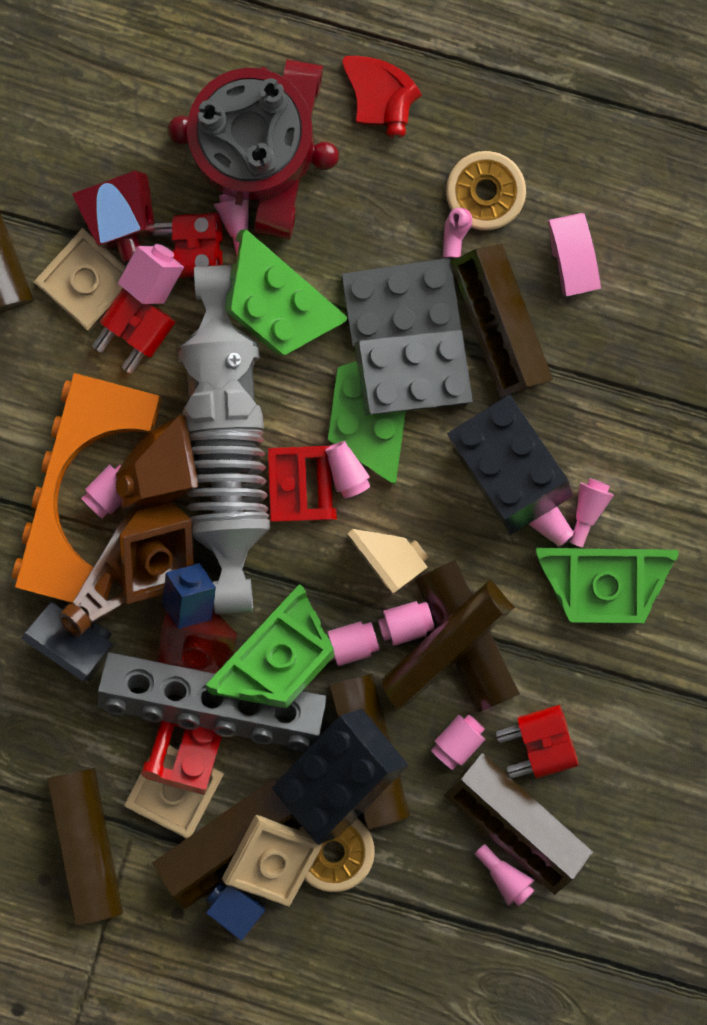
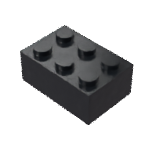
[447,395,573,535]
[271,709,409,845]

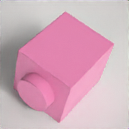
[118,244,184,304]

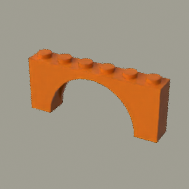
[12,373,162,603]

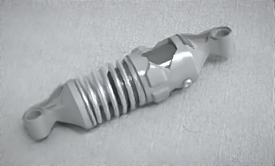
[177,265,270,615]

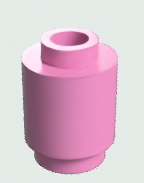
[81,464,121,519]
[378,601,435,646]
[327,621,379,666]
[431,714,486,770]

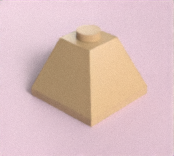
[347,529,429,595]

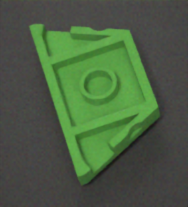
[225,229,348,356]
[328,361,406,484]
[535,548,679,623]
[206,584,335,708]

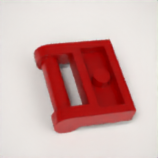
[268,446,337,522]
[141,721,222,795]

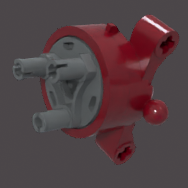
[167,59,339,240]

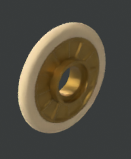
[446,151,526,230]
[299,818,375,892]

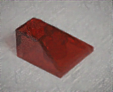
[158,609,237,674]

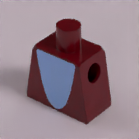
[72,170,155,264]

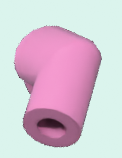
[442,208,473,260]

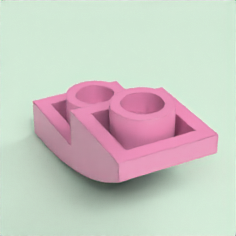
[548,213,601,296]

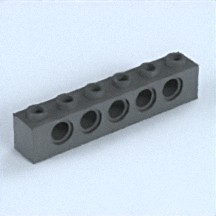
[97,652,327,752]

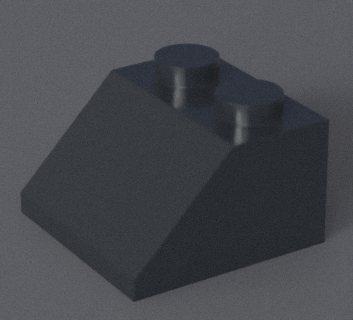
[21,601,116,681]

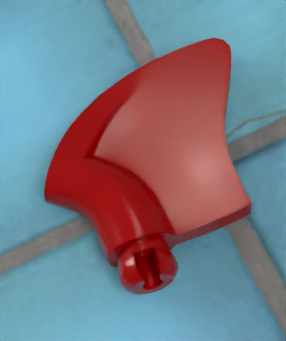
[342,56,422,138]

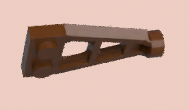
[59,509,197,637]

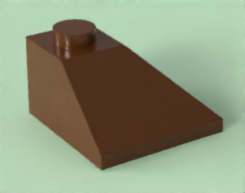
[116,415,199,509]
[120,502,194,604]

